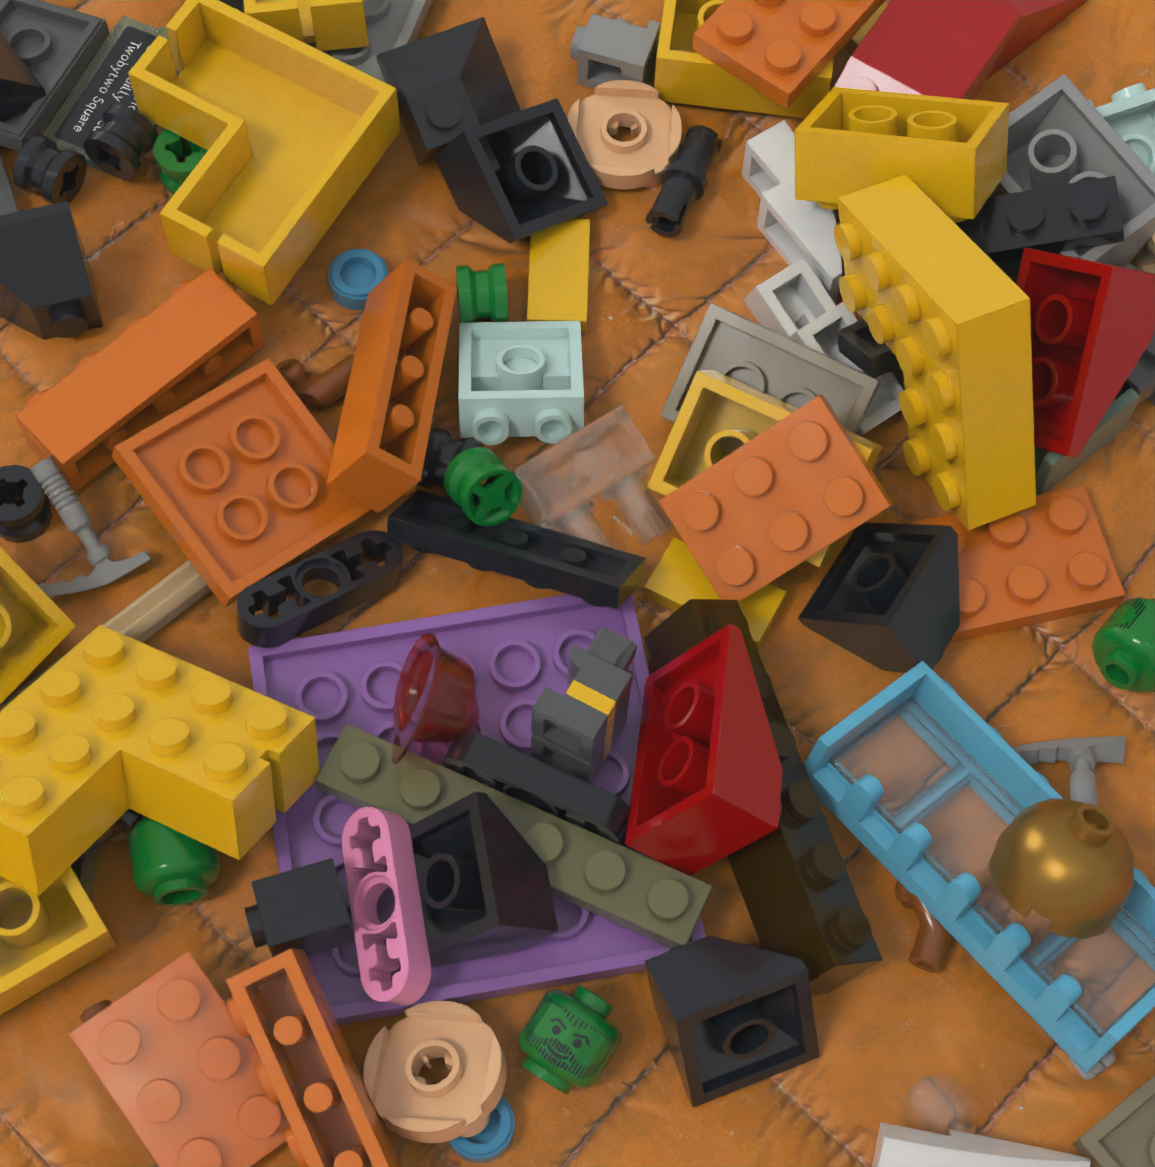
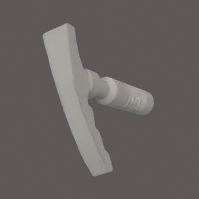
[30,456,152,596]
[1012,736,1126,824]

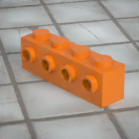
[326,258,457,513]
[15,268,264,493]
[226,948,401,1167]

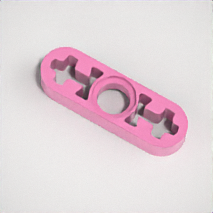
[342,807,431,1005]

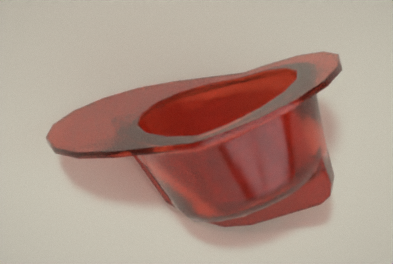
[392,633,479,764]

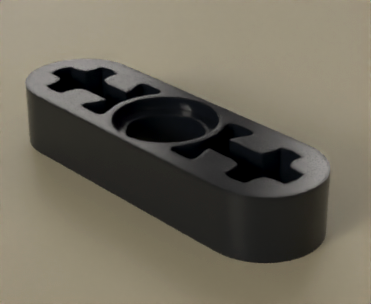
[237,530,403,648]
[442,730,631,844]

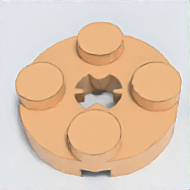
[567,80,682,189]
[363,1001,507,1143]

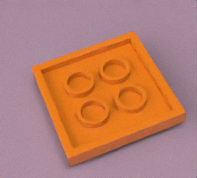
[111,358,375,608]

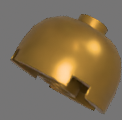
[989,798,1134,939]

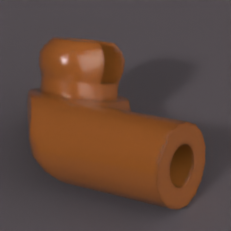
[276,354,354,408]
[895,880,952,973]

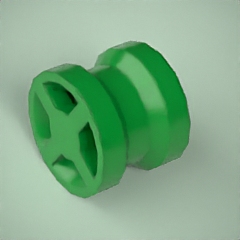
[154,129,208,195]
[456,263,508,323]
[444,447,523,527]

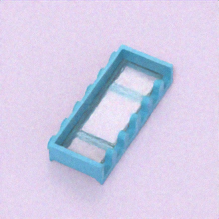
[804,661,1155,1073]

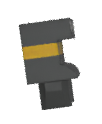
[530,627,637,784]

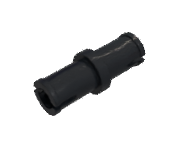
[646,125,722,237]

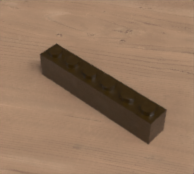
[644,599,883,995]

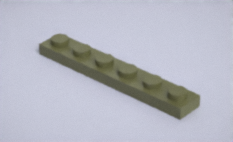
[315,723,713,948]

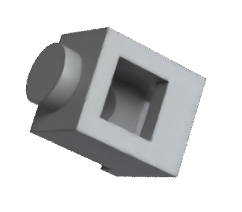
[570,14,661,89]

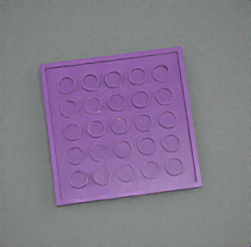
[248,593,705,1026]

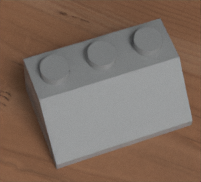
[990,74,1155,267]

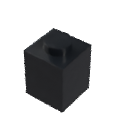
[245,858,355,957]

